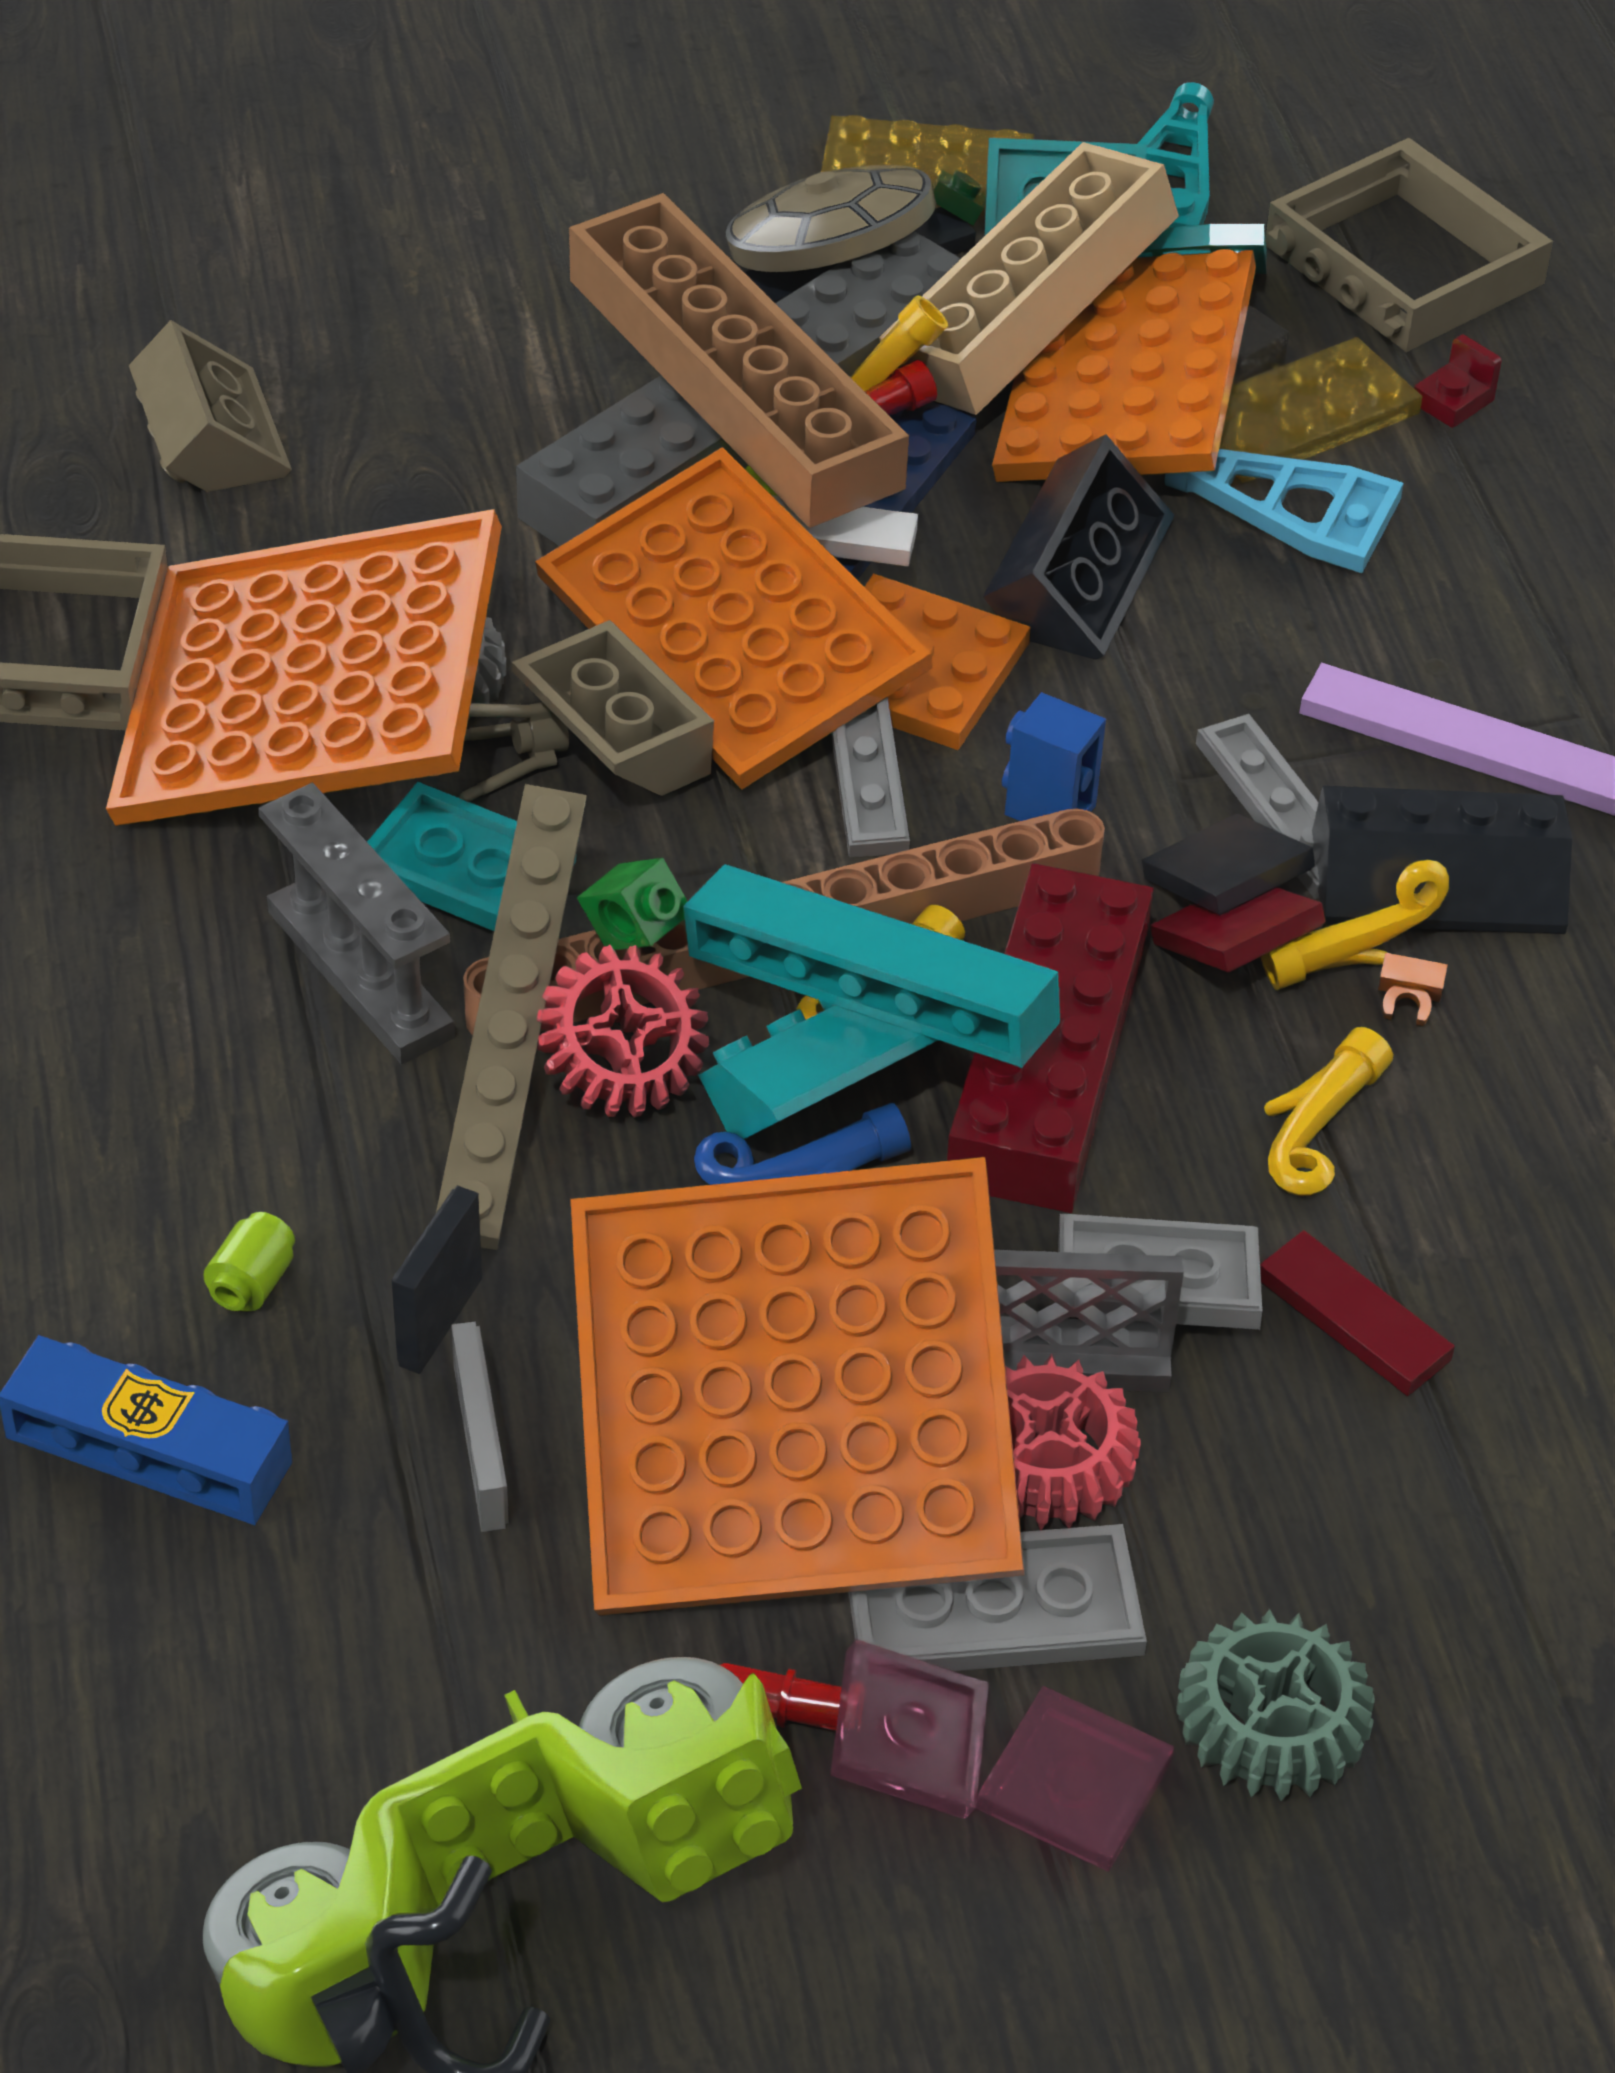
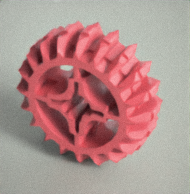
[536,945,709,1118]
[1005,1353,1141,1530]

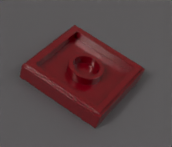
[1150,887,1326,973]

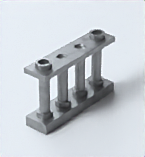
[258,782,455,1065]

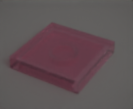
[830,1639,989,1819]
[976,1686,1174,1872]

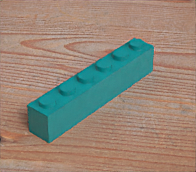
[683,864,1060,1068]

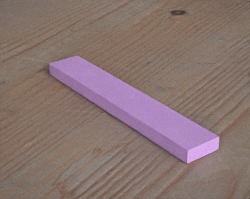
[1299,662,1615,816]

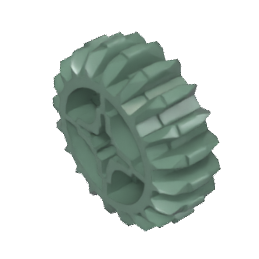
[1176,1609,1375,1801]

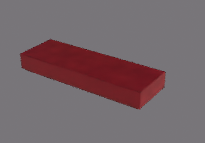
[1260,1230,1455,1396]

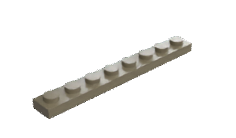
[436,784,587,1250]

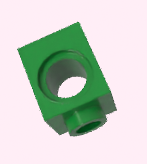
[577,858,688,950]

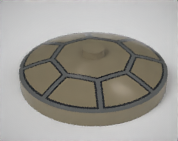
[726,165,936,272]

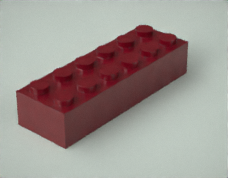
[947,863,1154,1213]

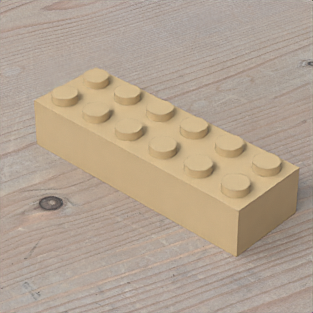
[879,142,1179,415]

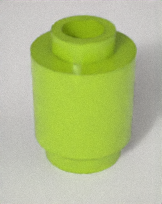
[203,1212,295,1311]

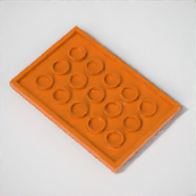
[992,249,1256,482]
[535,447,933,790]

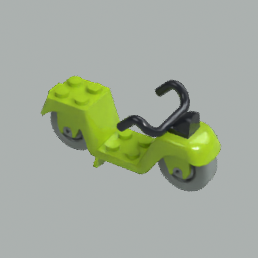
[203,1657,802,2073]

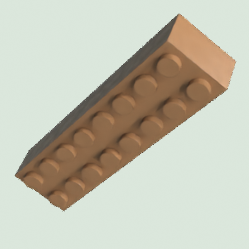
[569,193,909,528]

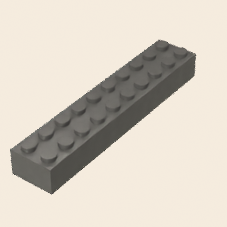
[516,231,961,546]

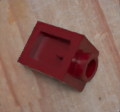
[1411,334,1502,429]

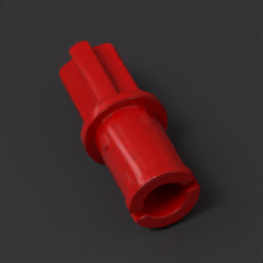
[720,1663,859,1735]

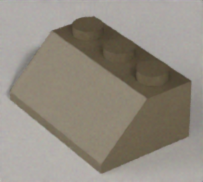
[129,320,292,492]
[511,620,714,796]

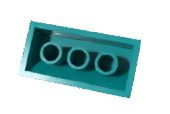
[698,1000,938,1139]

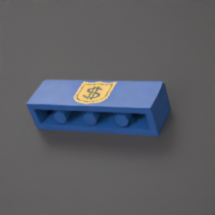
[0,1335,292,1525]

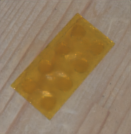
[821,115,1034,208]
[1219,337,1423,484]

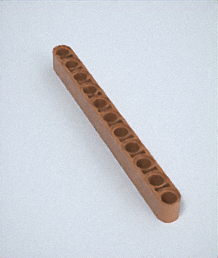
[463,808,1105,1035]

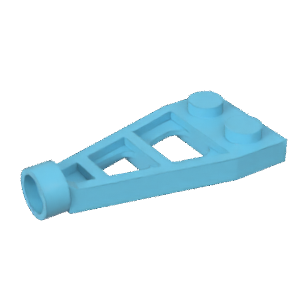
[1165,449,1404,573]

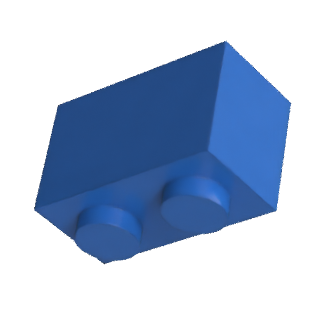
[1002,692,1106,821]

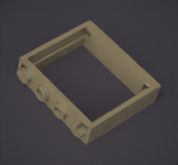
[1266,138,1553,352]
[0,534,168,731]

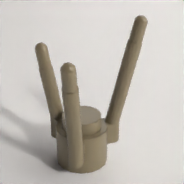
[459,702,569,802]

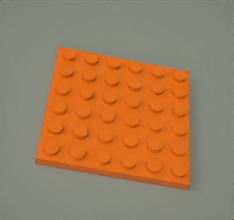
[106,509,502,826]
[571,1157,1025,1616]

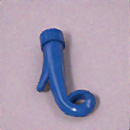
[694,1103,911,1185]

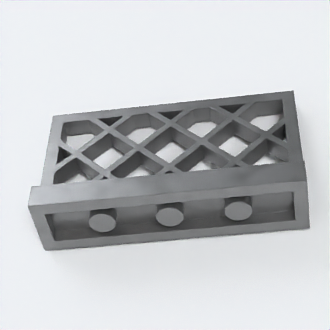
[995,1250,1184,1392]

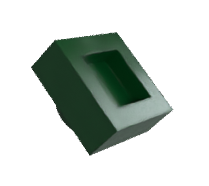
[932,170,986,225]

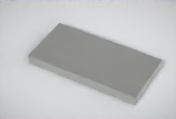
[848,1524,1147,1679]

